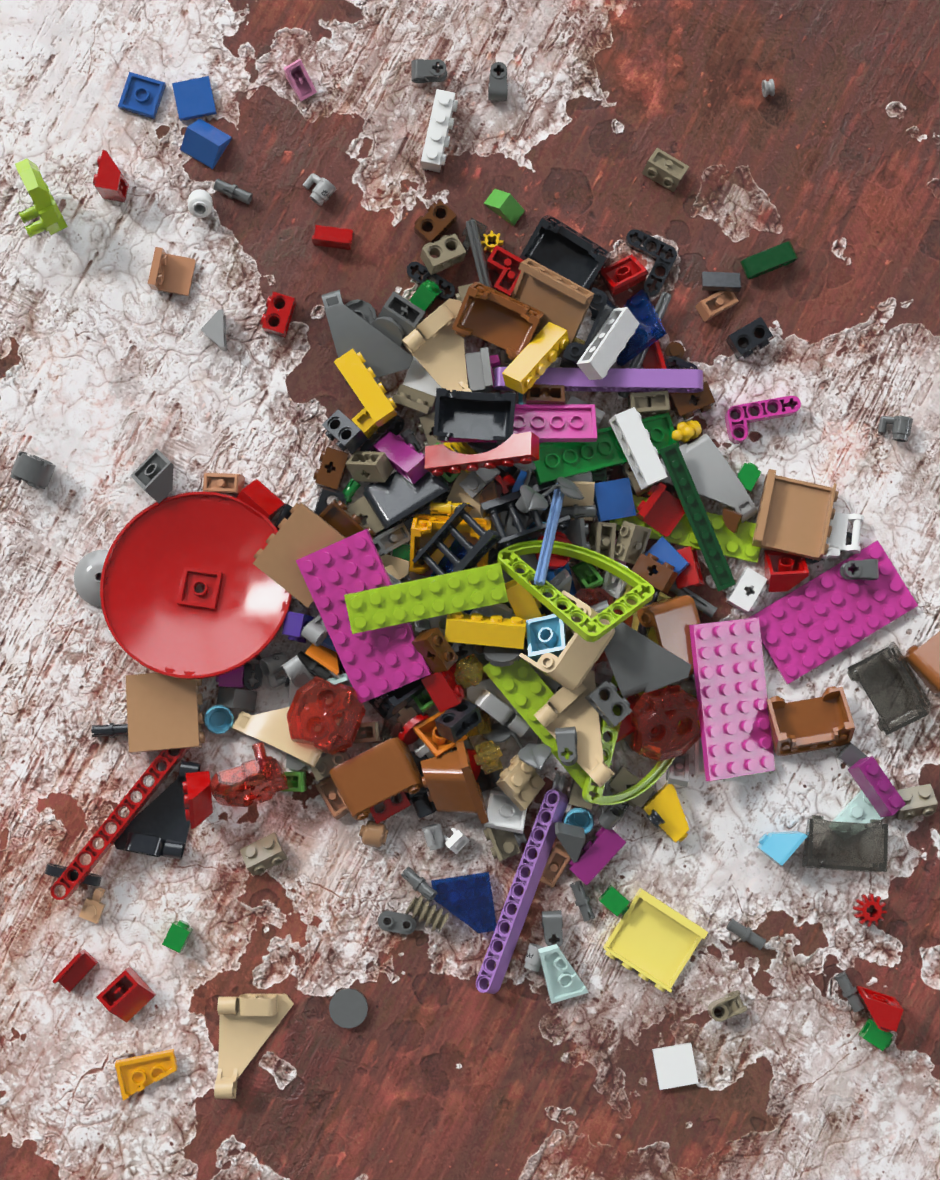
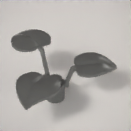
[514,461,584,513]
[481,722,551,770]

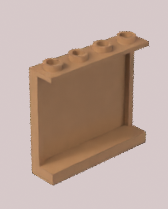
[511,258,595,358]
[752,469,839,561]
[253,502,346,608]
[125,673,205,755]

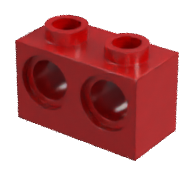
[260,292,297,338]
[370,791,412,824]

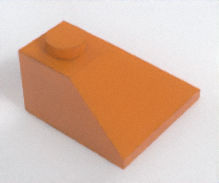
[305,644,342,676]
[413,711,468,758]

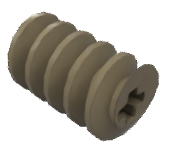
[405,894,450,932]

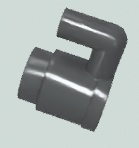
[878,416,913,442]

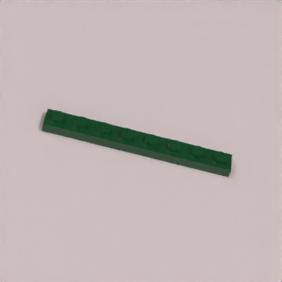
[659,442,736,592]

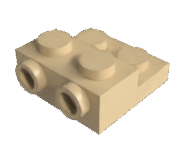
[496,755,545,811]

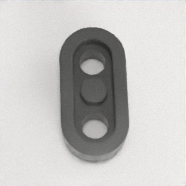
[378,910,416,934]

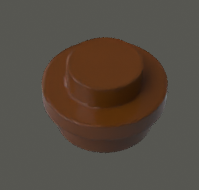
[665,342,684,361]

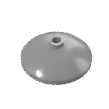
[74,550,109,607]

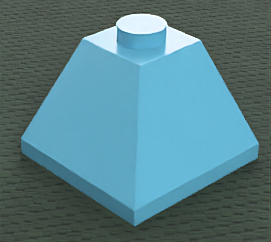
[526,614,566,662]
[757,831,807,866]

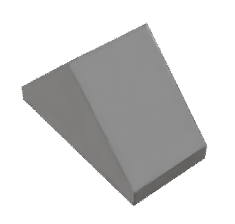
[201,309,227,351]

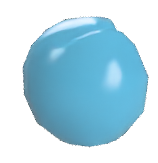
[204,705,234,734]
[564,807,594,835]

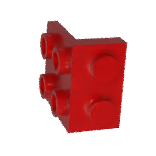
[636,482,685,537]

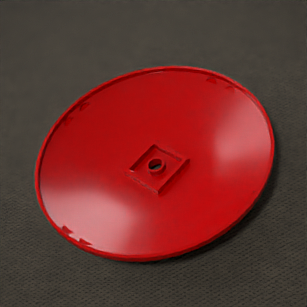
[100,491,292,679]

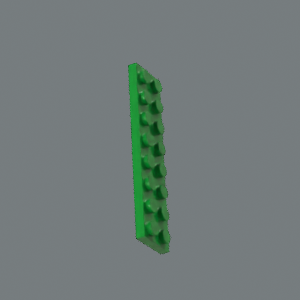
[533,412,680,485]

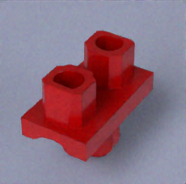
[494,474,515,497]

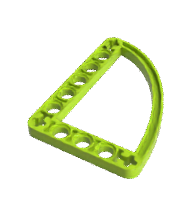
[497,540,655,642]
[582,675,697,805]

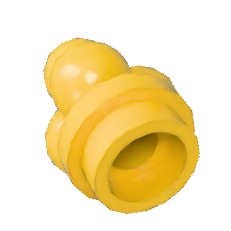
[671,420,702,443]

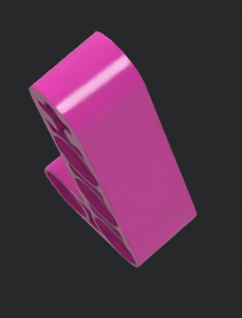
[725,396,801,444]

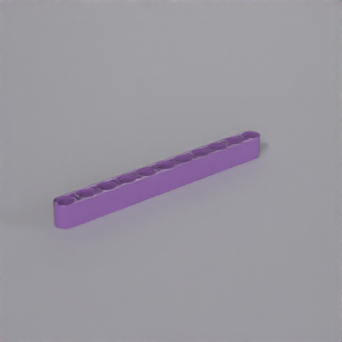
[494,367,703,393]
[476,790,569,994]

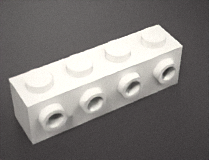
[421,89,458,172]
[577,307,640,380]
[609,407,668,490]

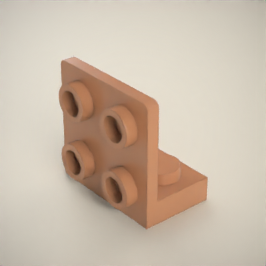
[148,247,196,296]

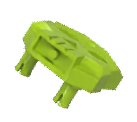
[15,158,68,238]

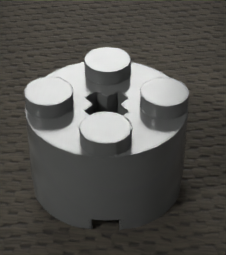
[10,451,56,489]

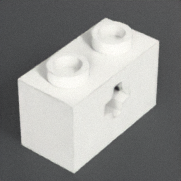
[726,567,768,613]

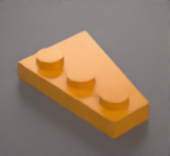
[115,1049,178,1101]

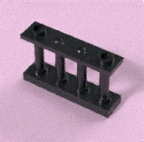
[480,481,571,552]
[412,503,501,575]

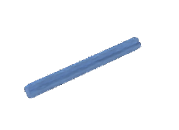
[534,483,564,586]

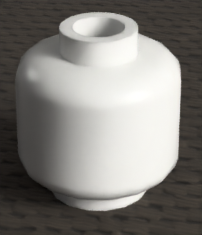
[188,189,213,218]

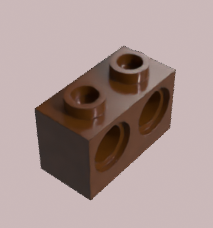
[414,200,457,243]

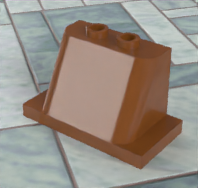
[421,741,489,824]

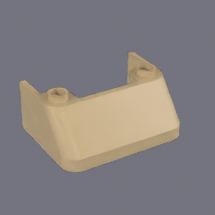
[519,590,615,690]

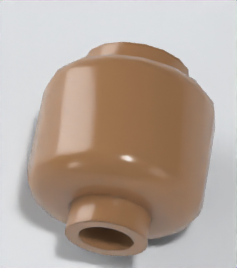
[359,820,389,848]

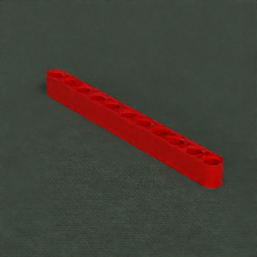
[51,748,190,900]

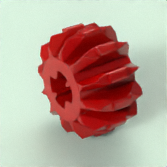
[853,893,887,927]

